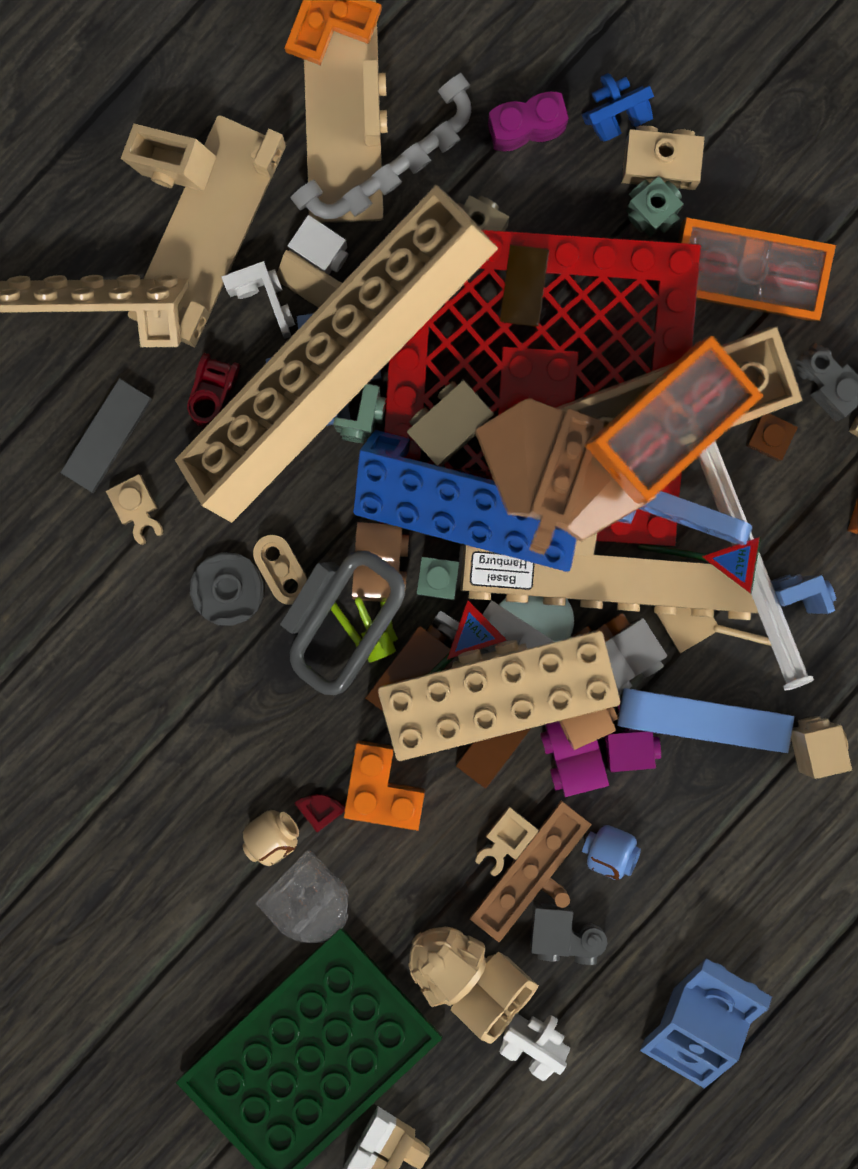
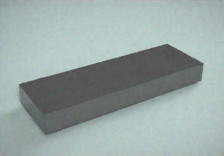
[60,379,153,493]

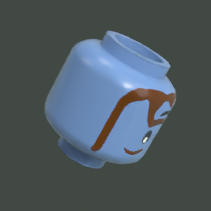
[582,825,641,880]

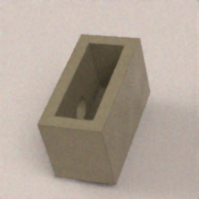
[407,380,496,467]

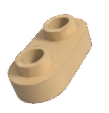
[253,535,308,605]

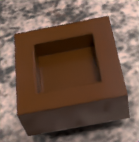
[746,413,798,462]

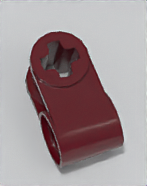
[187,353,241,428]

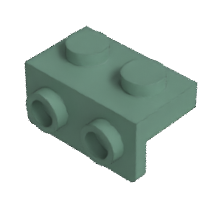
[333,384,386,443]

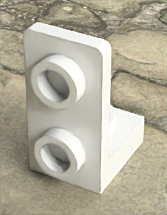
[222,261,295,339]

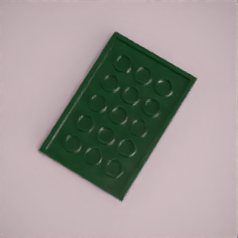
[176,927,442,1169]

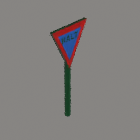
[637,537,761,594]
[428,601,507,674]

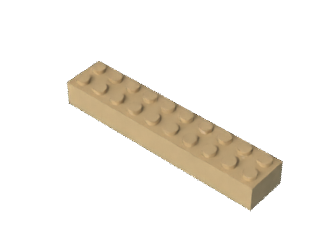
[175,185,498,523]

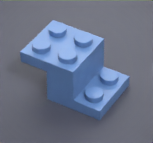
[640,959,772,1088]

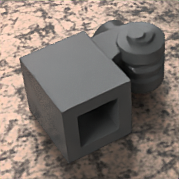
[795,343,858,422]
[529,902,608,965]

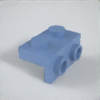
[771,574,836,614]

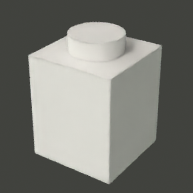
[288,215,349,275]

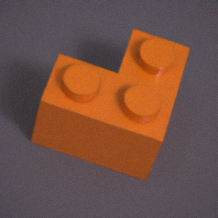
[344,740,425,831]

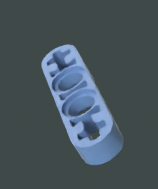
[618,491,752,545]

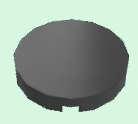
[190,552,265,626]

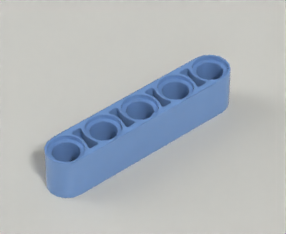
[617,688,795,753]

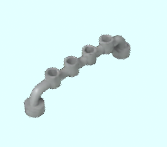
[290,73,471,219]

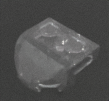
[256,850,349,943]

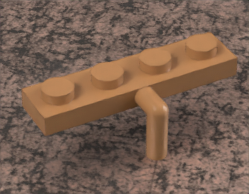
[470,800,591,943]

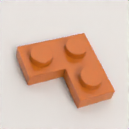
[285,0,382,66]

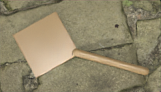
[656,607,771,653]

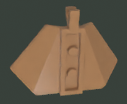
[475,398,657,555]

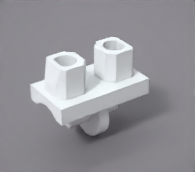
[499,1013,570,1081]

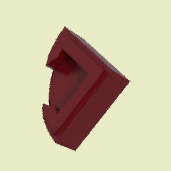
[295,794,346,832]

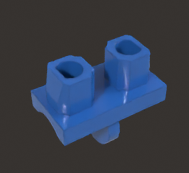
[581,73,654,142]

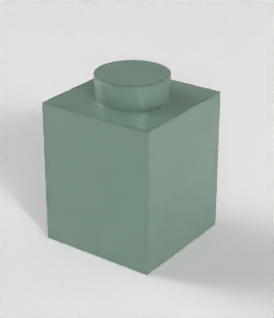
[417,557,459,600]

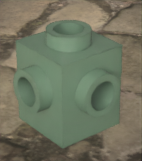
[626,176,683,238]

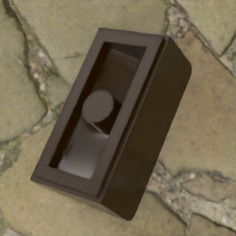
[500,245,549,327]

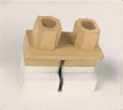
[343,1106,430,1169]

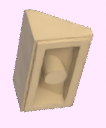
[277,250,342,308]

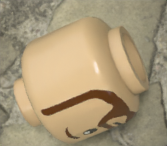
[243,810,299,866]

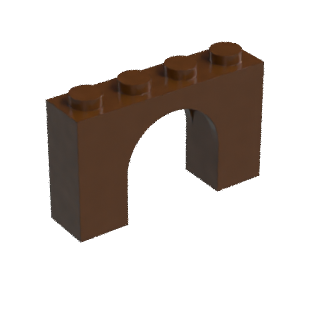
[366,625,531,789]

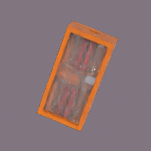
[678,218,836,321]
[585,336,763,504]

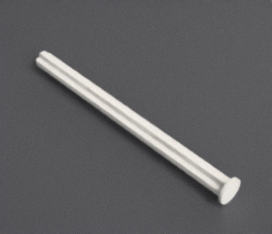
[698,441,814,691]

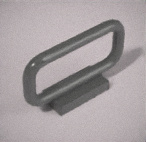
[280,551,405,695]

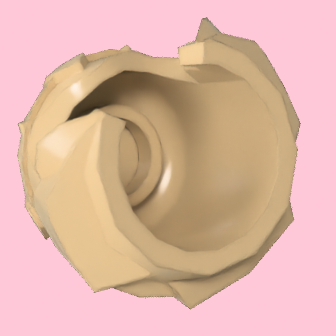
[408,927,487,1007]

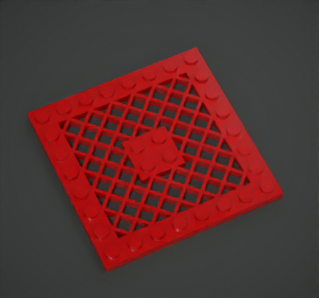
[379,230,701,546]

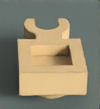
[106,474,163,545]
[475,806,539,876]

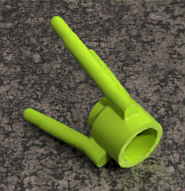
[331,597,398,663]

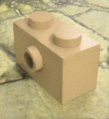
[121,124,217,191]
[622,126,705,190]
[791,716,852,779]

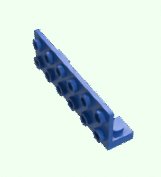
[354,430,577,572]

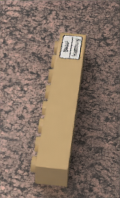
[460,545,758,620]

